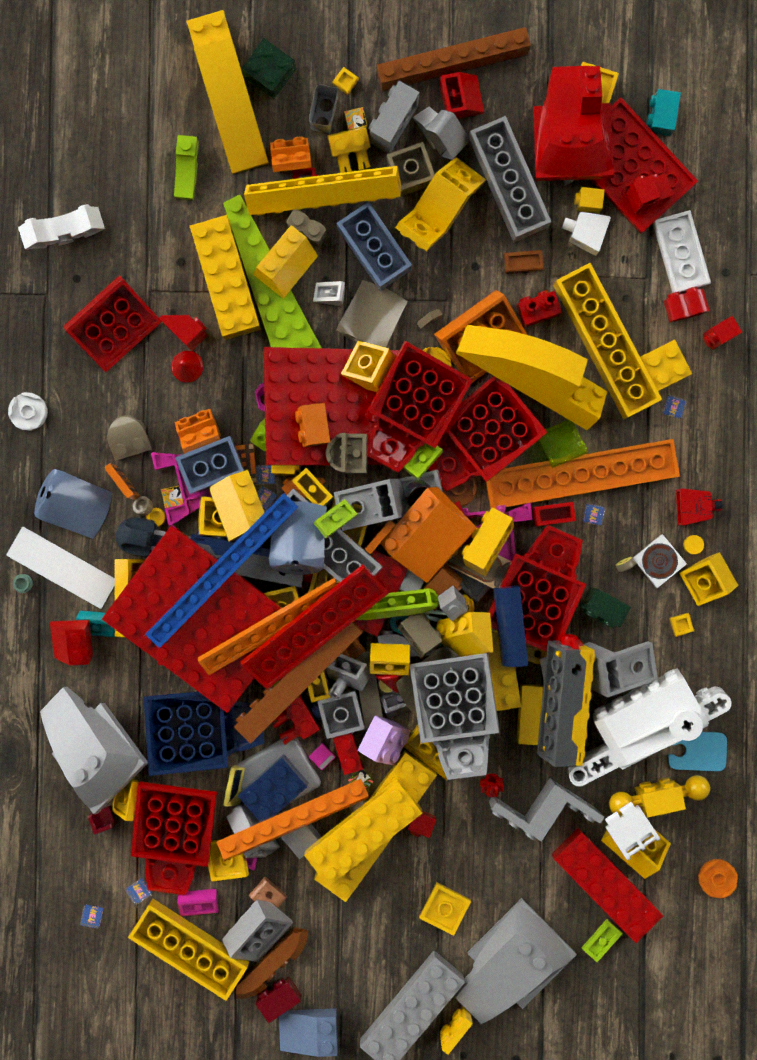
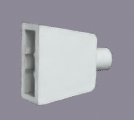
[562,212,611,256]

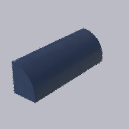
[493,585,528,667]

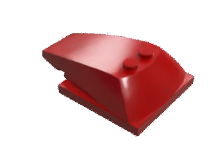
[533,65,614,181]
[367,341,473,473]
[428,376,548,491]
[488,525,586,652]
[131,781,217,895]

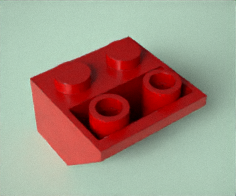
[440,72,484,119]

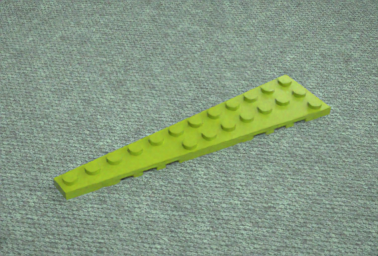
[223,194,321,348]

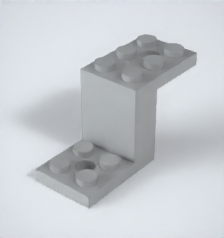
[334,470,443,531]
[540,641,658,697]
[489,778,604,842]

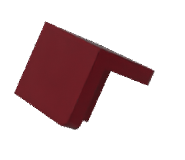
[88,805,117,835]

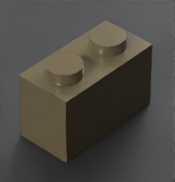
[398,613,442,659]

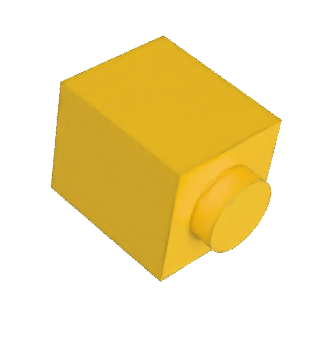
[574,187,604,214]

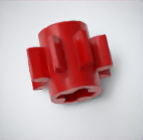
[480,773,504,797]

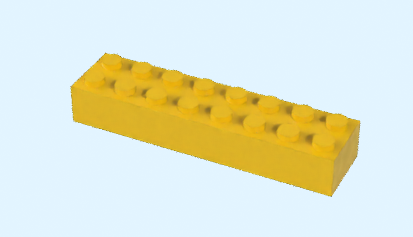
[553,263,662,419]
[314,750,437,902]

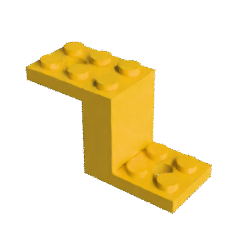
[395,157,486,251]

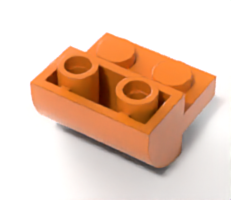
[270,137,312,172]
[175,409,221,454]

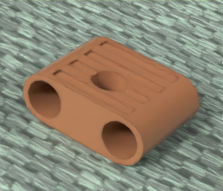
[249,877,287,908]

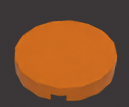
[698,859,738,899]

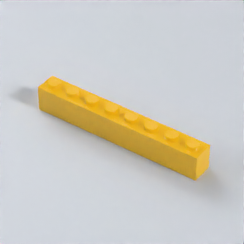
[244,166,401,216]

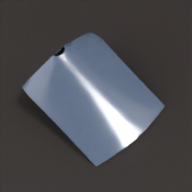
[34,469,112,539]
[269,501,327,575]

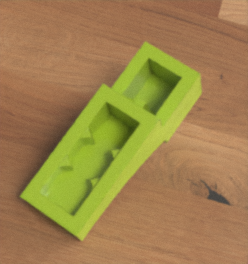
[174,135,199,200]

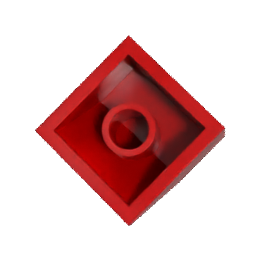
[159,315,208,351]
[50,620,93,665]

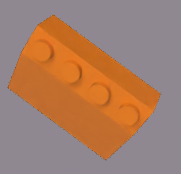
[434,290,527,383]
[380,487,477,583]

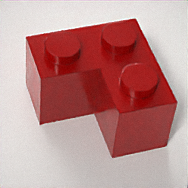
[626,173,674,214]

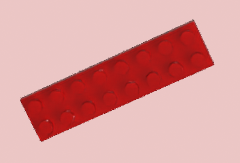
[240,564,389,689]

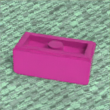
[177,889,219,916]

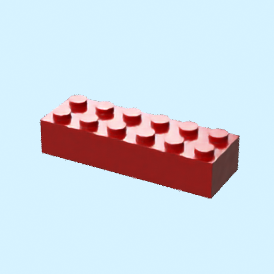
[551,827,664,943]

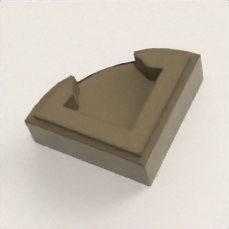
[417,309,443,329]

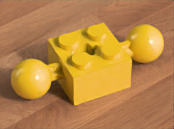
[609,775,710,818]

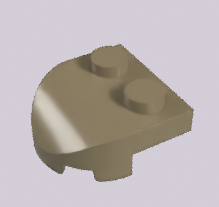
[107,415,152,461]
[326,433,368,474]

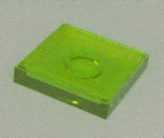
[539,420,588,468]

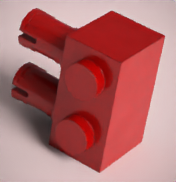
[516,290,562,328]
[273,694,321,745]

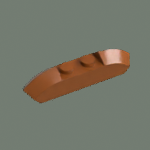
[236,927,308,999]

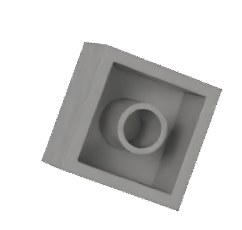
[317,689,365,739]

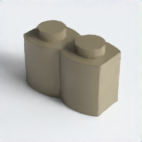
[286,210,327,247]

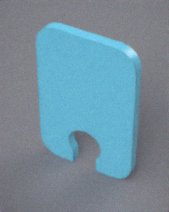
[668,732,727,771]

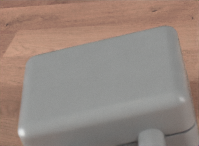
[230,737,321,805]

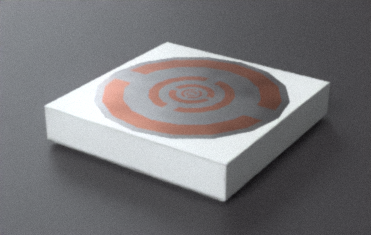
[633,534,687,588]

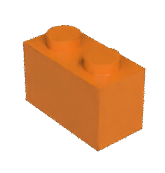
[295,403,330,447]

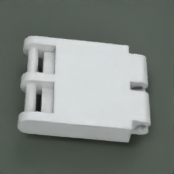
[605,802,660,861]

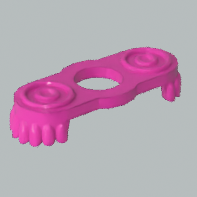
[462,505,506,518]

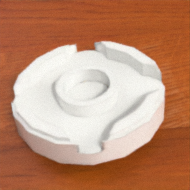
[8,392,48,431]

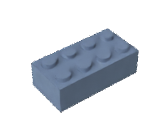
[337,201,412,291]

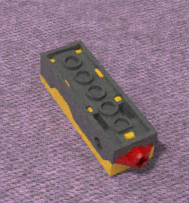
[537,634,595,767]

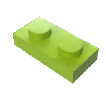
[403,443,443,480]
[313,499,357,538]
[582,919,623,962]

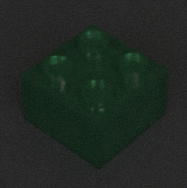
[241,38,296,99]
[580,587,631,629]

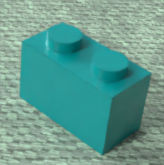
[646,89,681,136]

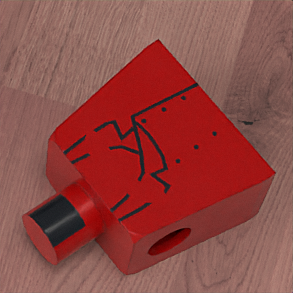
[676,488,723,526]

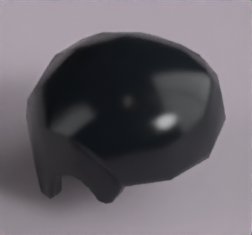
[404,480,431,506]

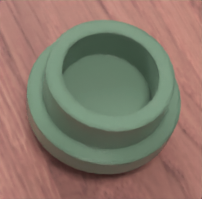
[13,574,33,593]

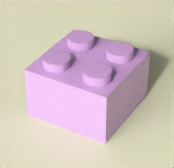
[357,716,411,765]

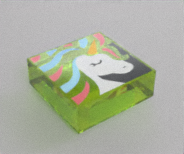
[348,768,375,789]

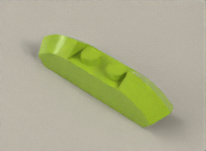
[356,588,439,620]

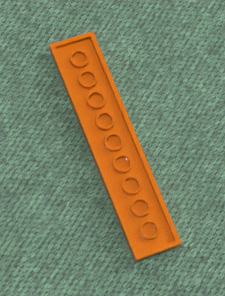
[485,439,680,510]

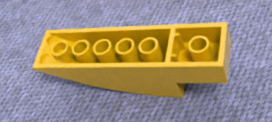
[187,10,269,174]
[456,325,607,430]

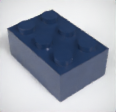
[238,754,309,822]

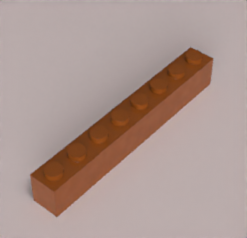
[377,27,531,91]
[234,621,363,744]

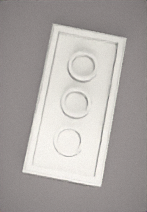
[653,210,711,293]

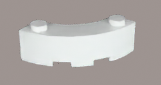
[18,204,105,249]

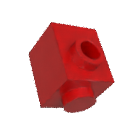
[407,811,436,838]

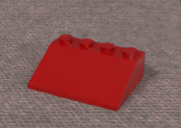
[63,275,162,372]

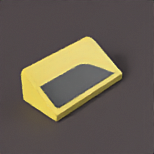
[223,765,245,806]

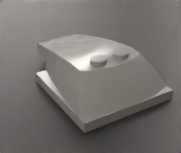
[410,653,500,780]
[40,687,148,814]
[454,898,577,1024]

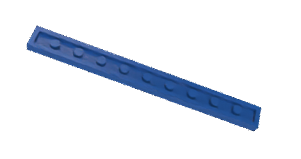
[145,493,299,648]

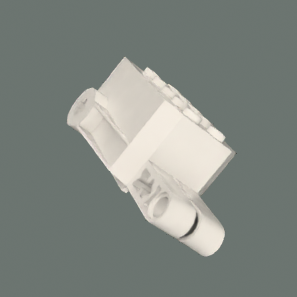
[568,668,731,786]

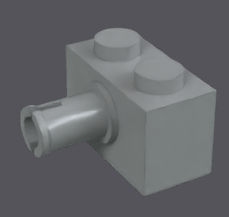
[325,654,371,699]

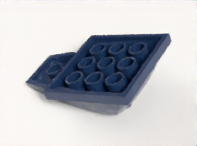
[143,691,264,776]

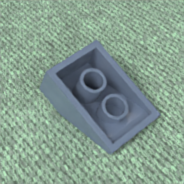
[279,1008,338,1057]

